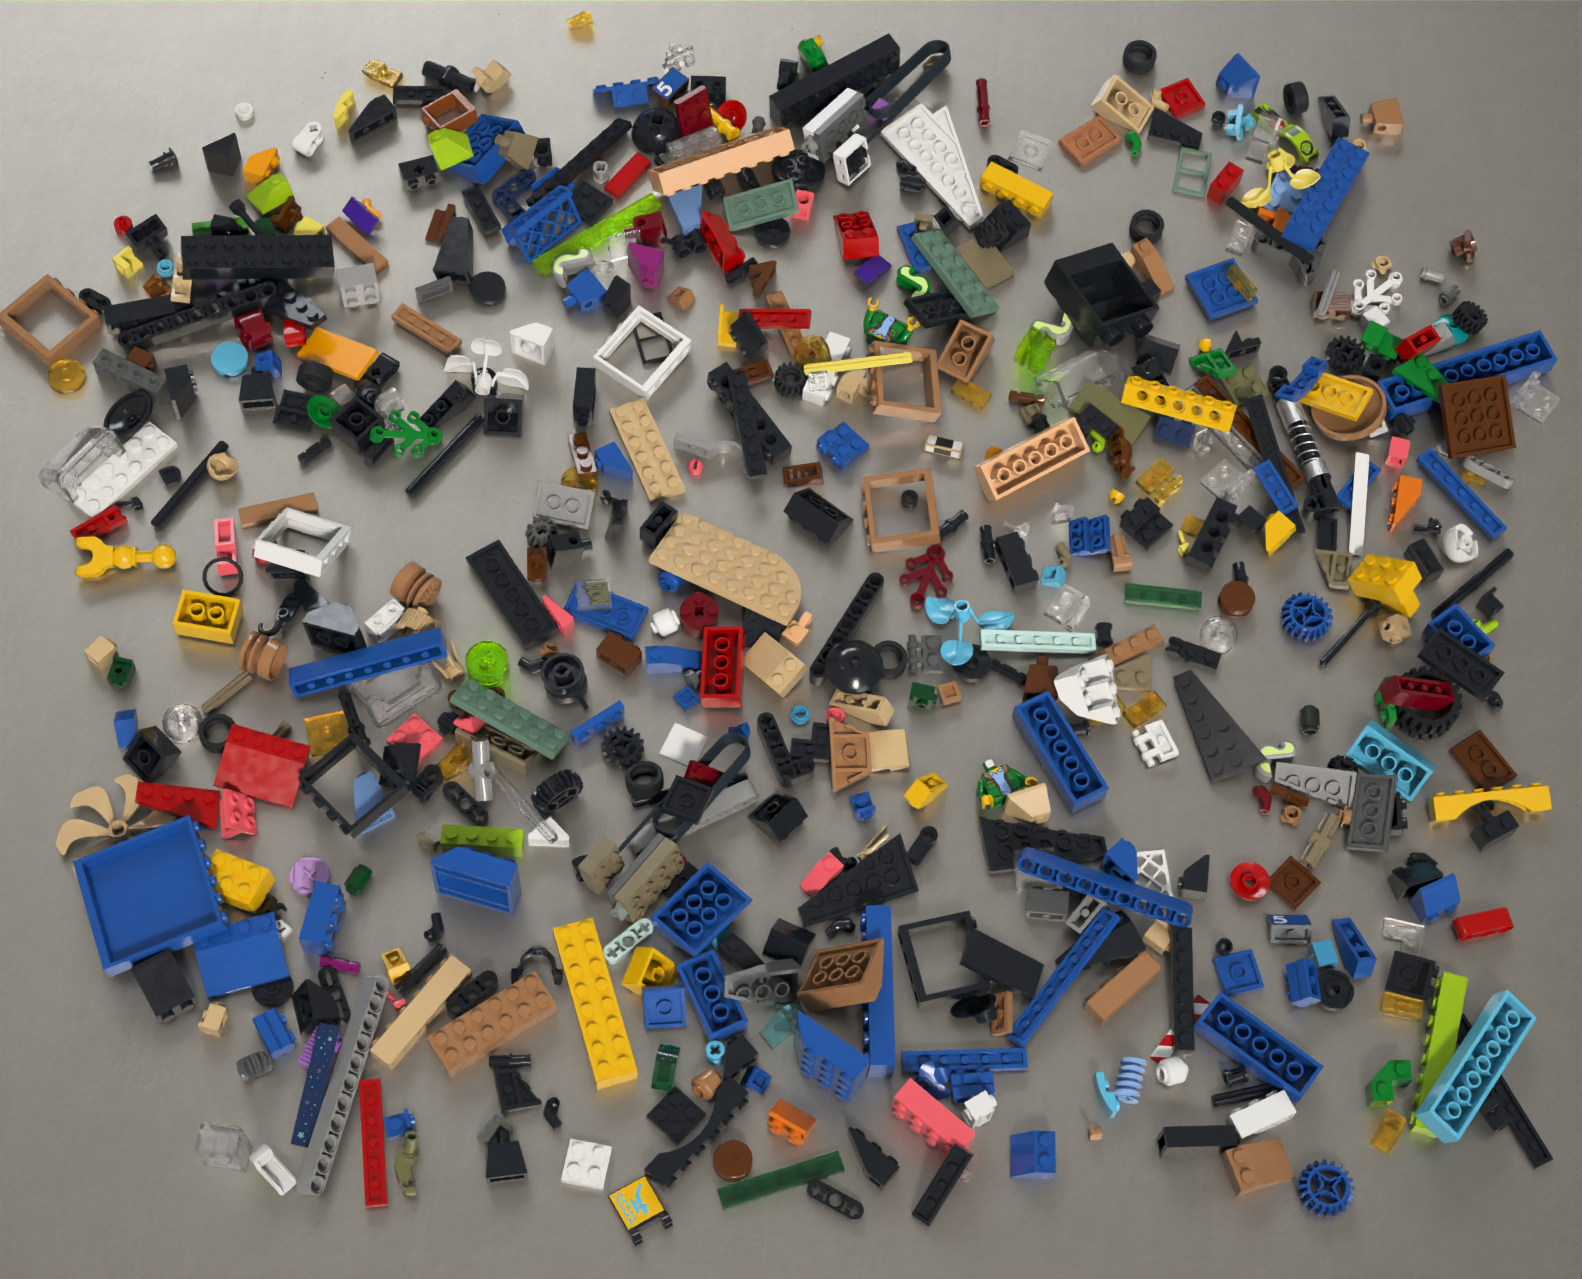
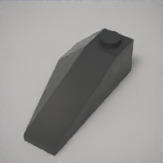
[723,958,802,1009]

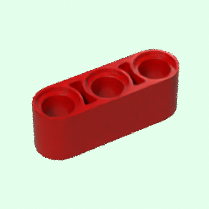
[284,319,306,348]
[1452,907,1514,941]

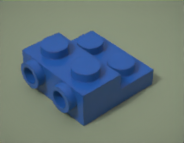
[816,421,869,471]

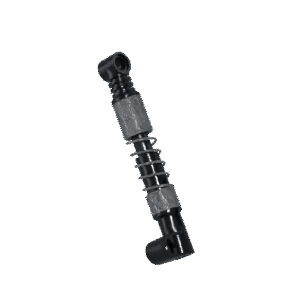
[1267,365,1342,521]

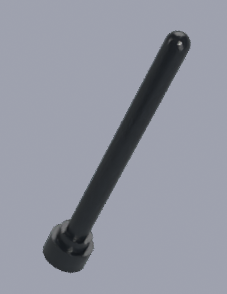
[229,199,265,235]
[1319,599,1383,667]

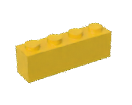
[979,161,1054,218]

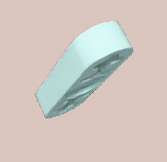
[603,918,653,964]

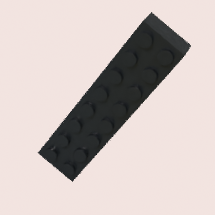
[769,33,900,129]
[180,235,335,280]

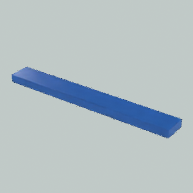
[1005,907,1121,1048]

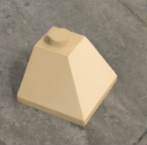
[1003,783,1051,824]

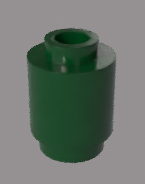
[344,864,373,896]

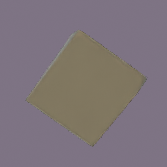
[416,831,440,852]

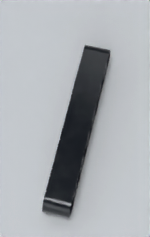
[809,572,884,686]

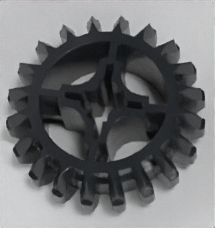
[531,769,583,814]

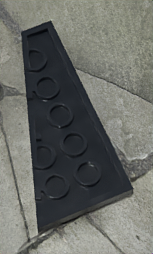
[217,279,327,330]
[1173,670,1268,783]
[978,816,1107,874]

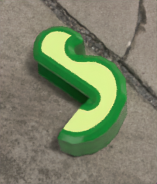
[896,265,931,297]

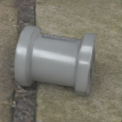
[593,161,609,184]

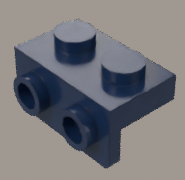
[1153,415,1196,447]

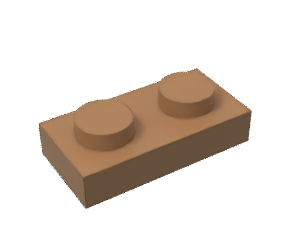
[991,991,1013,1037]

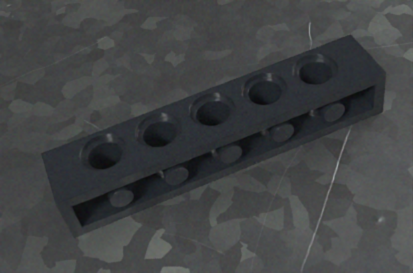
[707,362,792,466]

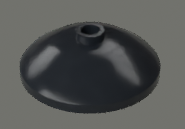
[103,391,153,440]
[825,640,884,694]

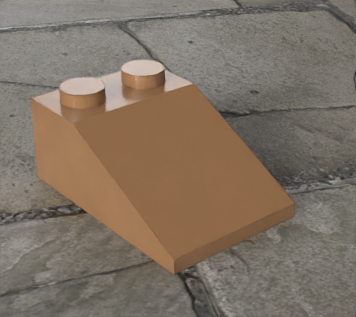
[937,319,995,384]
[1221,1138,1295,1197]

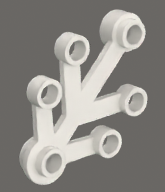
[1351,269,1403,317]

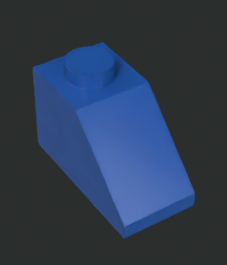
[594,441,633,481]

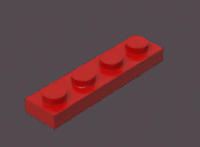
[738,309,812,329]

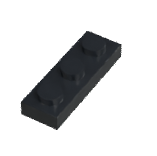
[393,86,447,105]
[462,185,501,236]

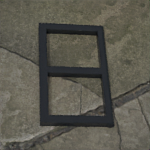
[633,312,673,366]

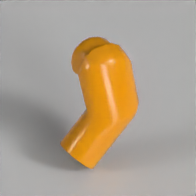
[362,198,381,219]

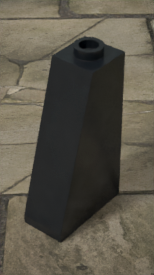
[433,217,473,284]
[1156,1125,1240,1159]

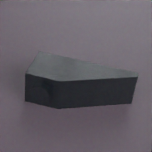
[348,94,397,143]
[1318,95,1350,139]
[718,932,765,972]

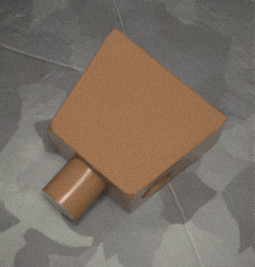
[1360,97,1404,135]

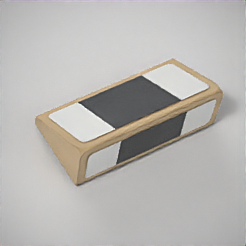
[924,434,964,459]

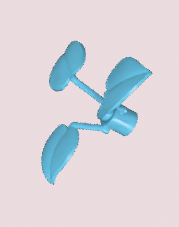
[925,596,1015,665]

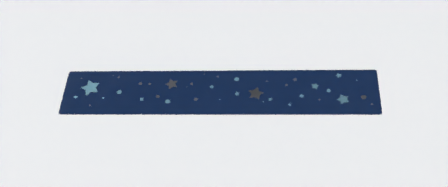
[291,1023,340,1148]

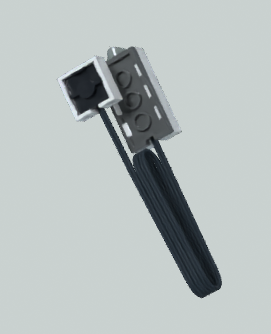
[801,40,951,186]

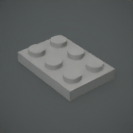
[532,481,596,530]

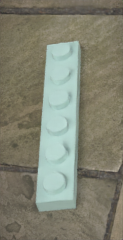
[979,629,1096,654]

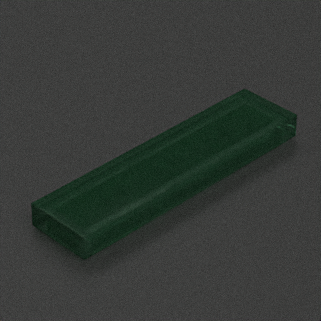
[1124,583,1202,611]

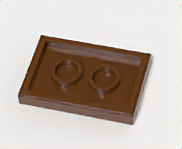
[1449,730,1517,792]

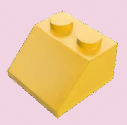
[621,947,677,996]

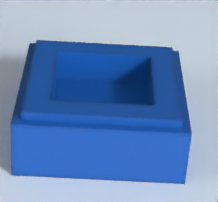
[673,685,700,712]

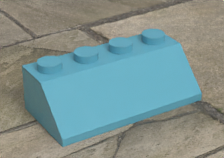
[1346,720,1437,802]

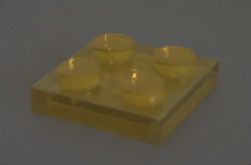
[304,711,349,757]

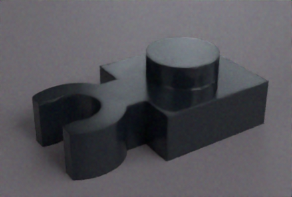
[257,893,287,920]

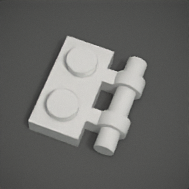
[1131,719,1179,767]

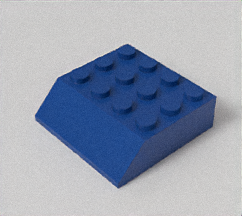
[430,846,521,915]
[793,1011,870,1103]

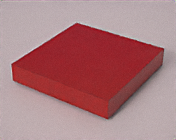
[1160,78,1206,119]

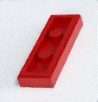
[604,152,651,199]

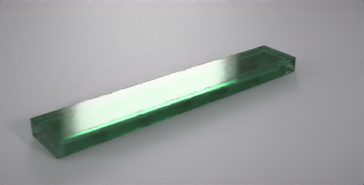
[717,1151,845,1211]

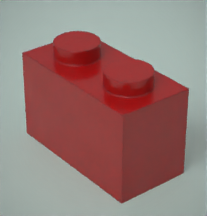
[1207,161,1244,206]
[1395,325,1441,362]

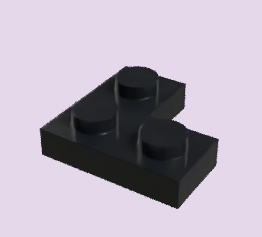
[1076,403,1119,441]
[790,722,830,763]

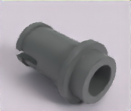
[751,116,766,134]
[1438,285,1460,306]

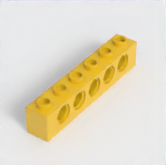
[1121,375,1237,433]

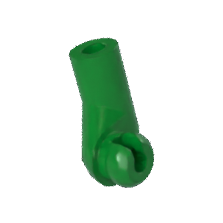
[1125,131,1142,156]

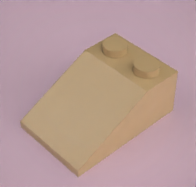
[1090,75,1155,134]
[744,632,809,699]

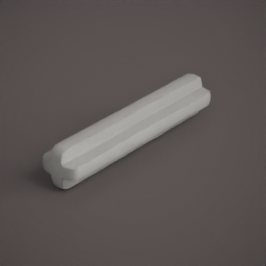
[1316,270,1340,317]

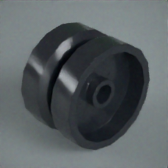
[541,653,588,704]

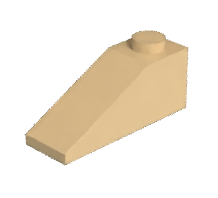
[829,689,895,727]

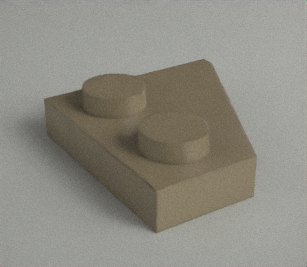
[1315,549,1353,590]

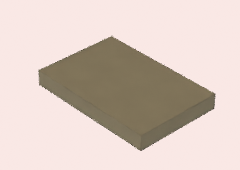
[955,238,1015,290]

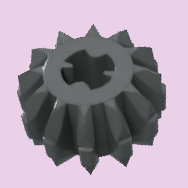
[525,517,558,548]
[236,1050,274,1081]

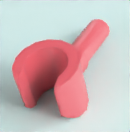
[387,991,407,1012]

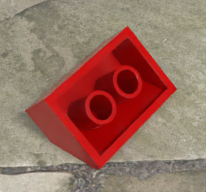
[700,211,745,274]

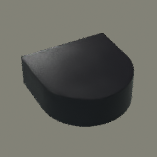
[158,466,182,488]

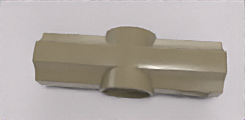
[1299,813,1341,871]

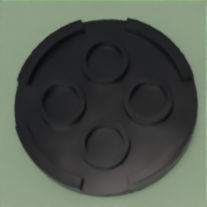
[772,150,826,191]

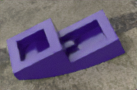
[342,196,380,234]
[854,255,892,286]

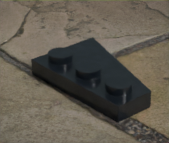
[1147,108,1203,150]

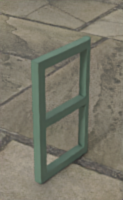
[1172,147,1212,197]

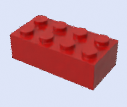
[700,626,746,708]

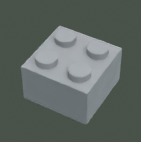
[337,263,381,308]

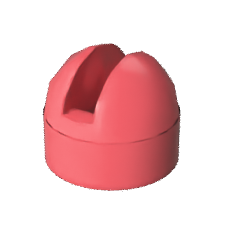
[688,458,703,475]

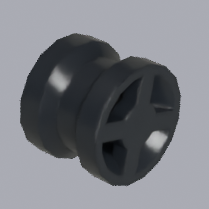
[704,179,725,200]

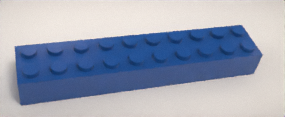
[1377,330,1558,423]

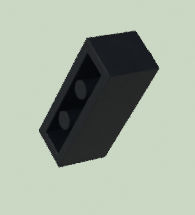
[995,531,1039,595]

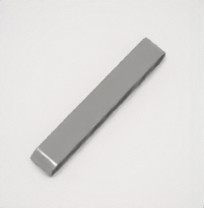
[626,779,759,857]

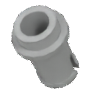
[1420,266,1444,283]

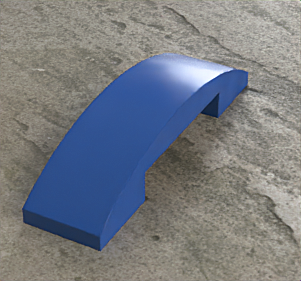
[1275,356,1328,402]

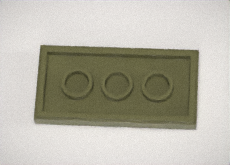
[1068,380,1151,446]

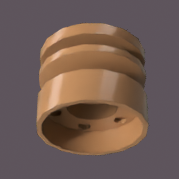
[390,561,442,610]
[238,631,288,681]

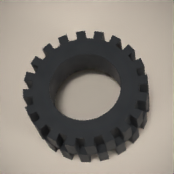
[1394,666,1463,740]

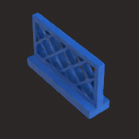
[506,185,582,264]

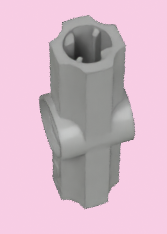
[468,738,496,801]

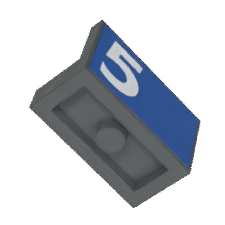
[1267,914,1312,944]

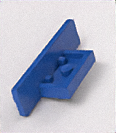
[592,77,660,109]

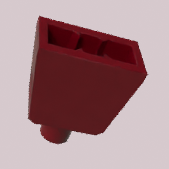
[624,212,667,246]

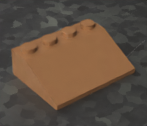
[796,938,884,1012]

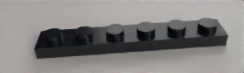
[727,373,767,480]
[1170,927,1195,1052]

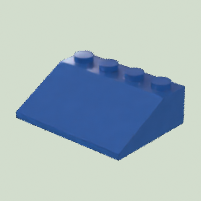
[449,114,525,185]
[651,862,752,958]
[194,912,290,999]

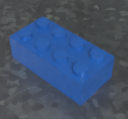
[676,949,749,1043]

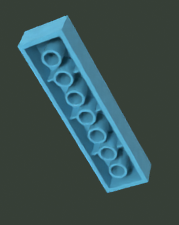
[1415,990,1537,1144]

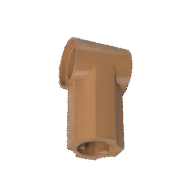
[1109,534,1133,572]

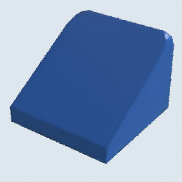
[740,1066,772,1095]

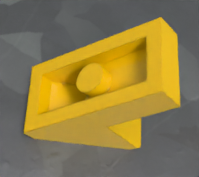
[380,947,410,983]

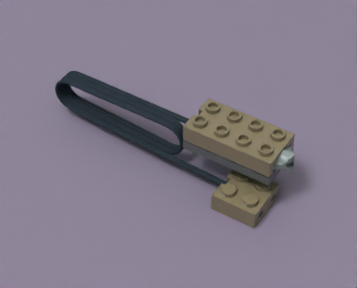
[578,732,751,924]

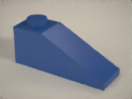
[645,645,702,674]
[1331,918,1377,979]

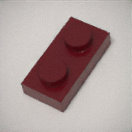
[684,760,724,787]

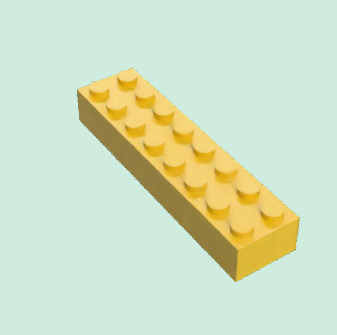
[553,917,638,1090]

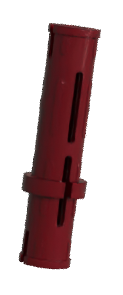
[976,78,991,127]

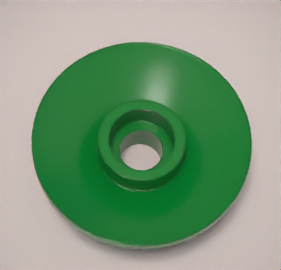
[306,395,340,428]

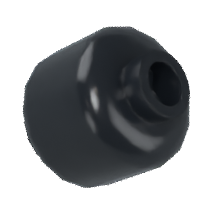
[354,379,382,406]

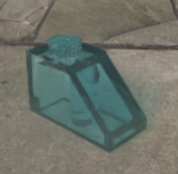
[759,1002,806,1049]

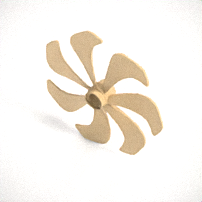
[55,774,176,876]

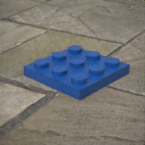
[1185,258,1258,321]

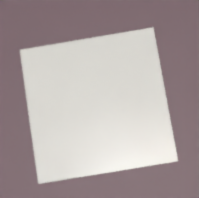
[659,723,708,766]

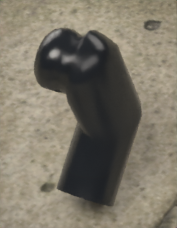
[896,159,917,174]
[518,657,547,674]
[1486,690,1503,710]
[1407,852,1438,866]
[424,913,444,942]
[543,1097,562,1130]

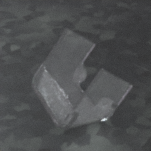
[1034,349,1127,411]

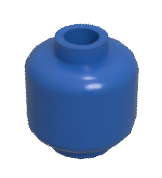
[658,569,685,592]

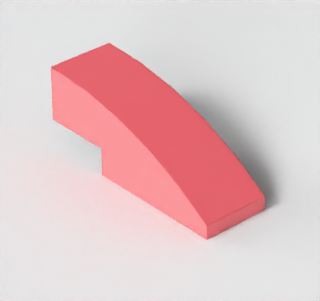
[214,517,238,576]

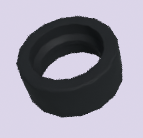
[1123,40,1157,74]
[1129,209,1165,244]
[296,362,334,392]
[874,640,907,680]
[198,713,235,754]
[625,761,664,799]

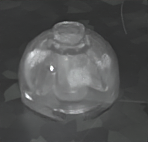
[1199,616,1238,655]
[162,703,203,744]

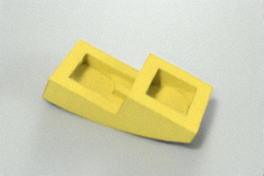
[333,89,355,129]

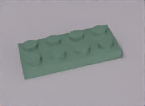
[723,178,800,232]

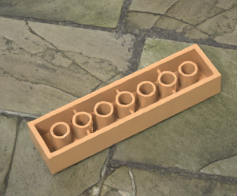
[647,126,795,196]

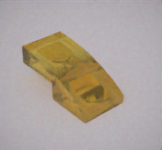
[362,58,403,89]

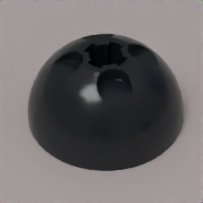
[631,108,682,156]

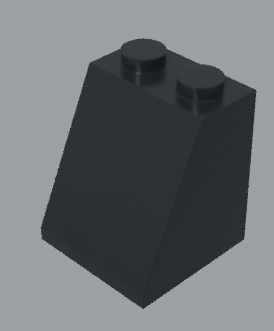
[130,948,198,1023]

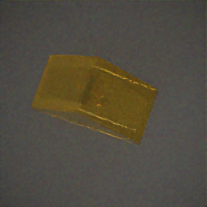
[436,741,472,781]
[1369,1109,1407,1155]

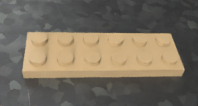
[609,397,685,504]

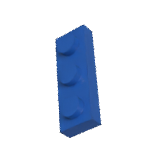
[897,222,932,274]
[1253,459,1299,515]
[1337,461,1381,510]
[570,700,624,745]

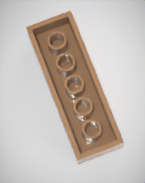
[427,971,557,1078]

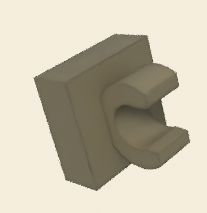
[914,213,933,233]
[1019,402,1042,427]

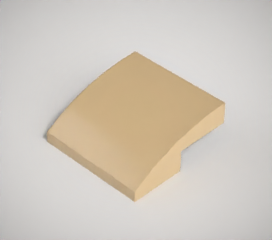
[869,729,910,772]

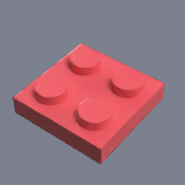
[386,713,443,764]

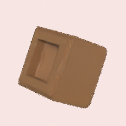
[667,286,695,311]

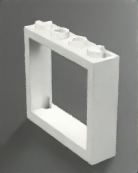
[593,306,692,401]
[253,507,351,577]

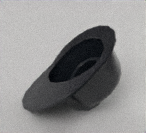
[950,994,998,1025]

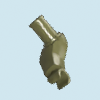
[394,1131,419,1198]

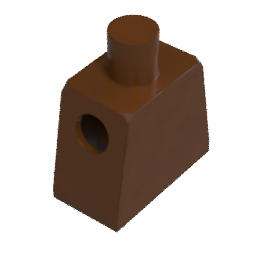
[1022,656,1060,702]

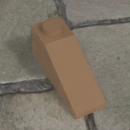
[1130,238,1175,296]

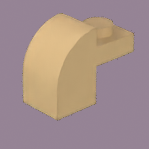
[471,60,512,93]
[835,370,871,404]

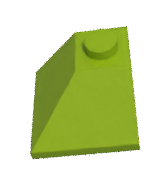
[427,128,474,171]
[246,173,294,214]

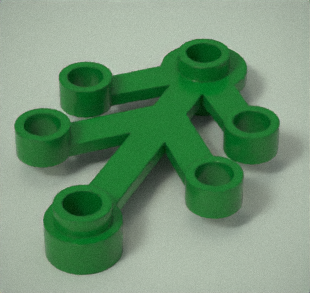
[369,410,443,458]

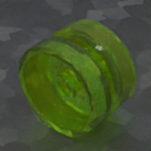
[1013,326,1057,374]
[465,641,510,687]

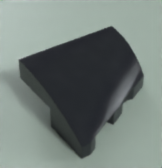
[210,214,244,236]
[604,499,628,540]

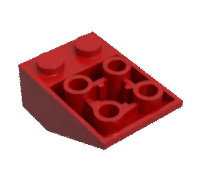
[833,211,879,260]

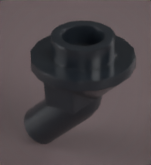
[1414,517,1442,534]

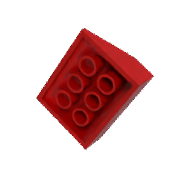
[213,724,311,808]

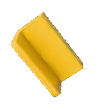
[717,304,738,347]

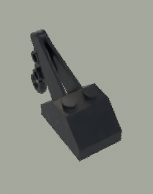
[258,579,367,653]

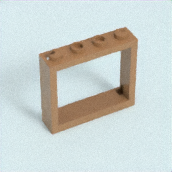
[0,274,102,368]
[866,340,942,423]
[860,467,941,553]

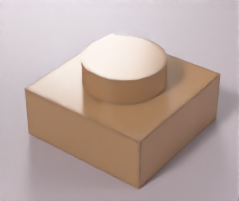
[936,681,962,706]

